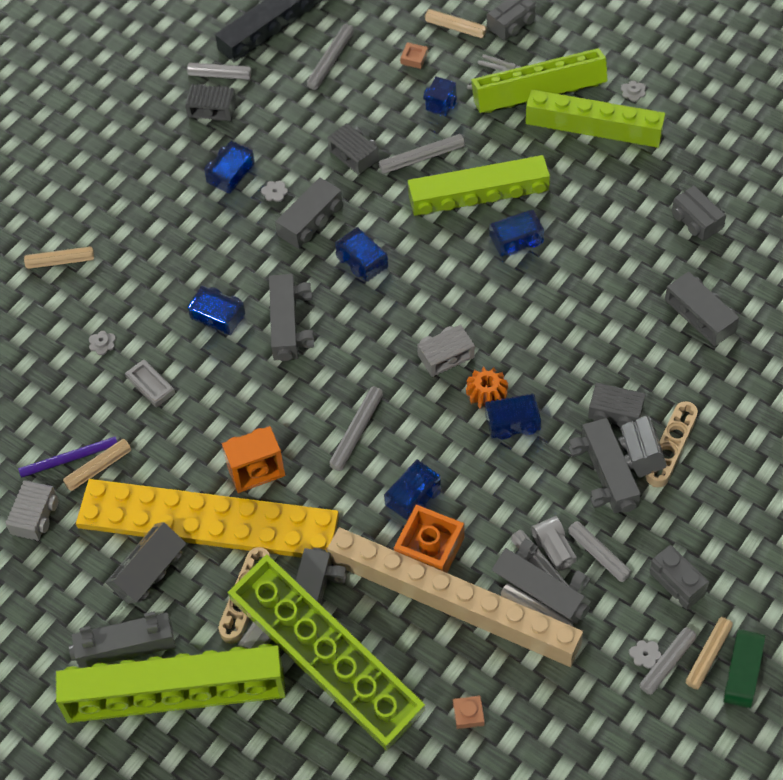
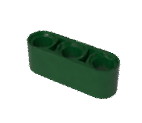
[723,628,766,709]

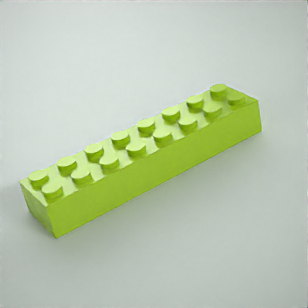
[228,554,425,751]
[56,644,286,723]

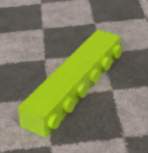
[471,48,608,113]
[526,89,665,148]
[408,155,550,216]

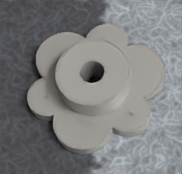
[621,81,646,102]
[261,181,288,202]
[89,331,116,355]
[629,640,661,669]

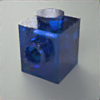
[423,76,457,116]

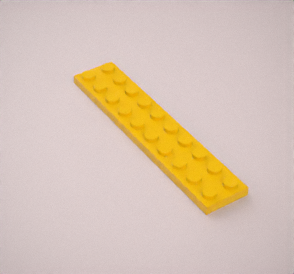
[76,479,339,558]

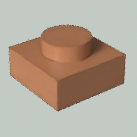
[400,43,428,69]
[453,696,484,729]

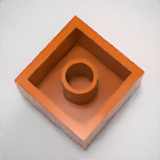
[222,426,285,493]
[394,505,464,573]

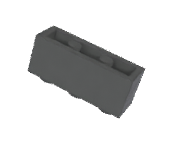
[275,177,343,249]
[665,271,739,346]
[105,522,186,604]

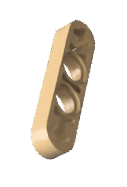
[646,401,698,487]
[218,547,270,644]

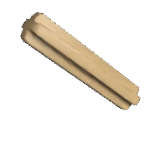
[425,9,486,38]
[24,247,94,269]
[63,439,131,491]
[686,617,733,690]

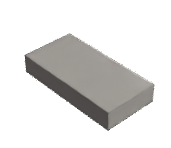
[125,359,175,408]

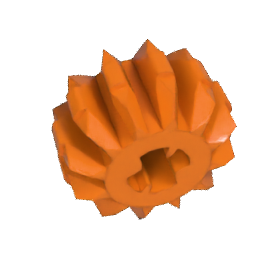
[466,366,508,410]

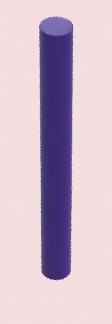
[18,437,117,478]

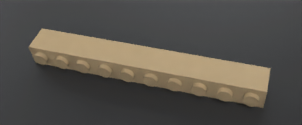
[327,527,583,667]

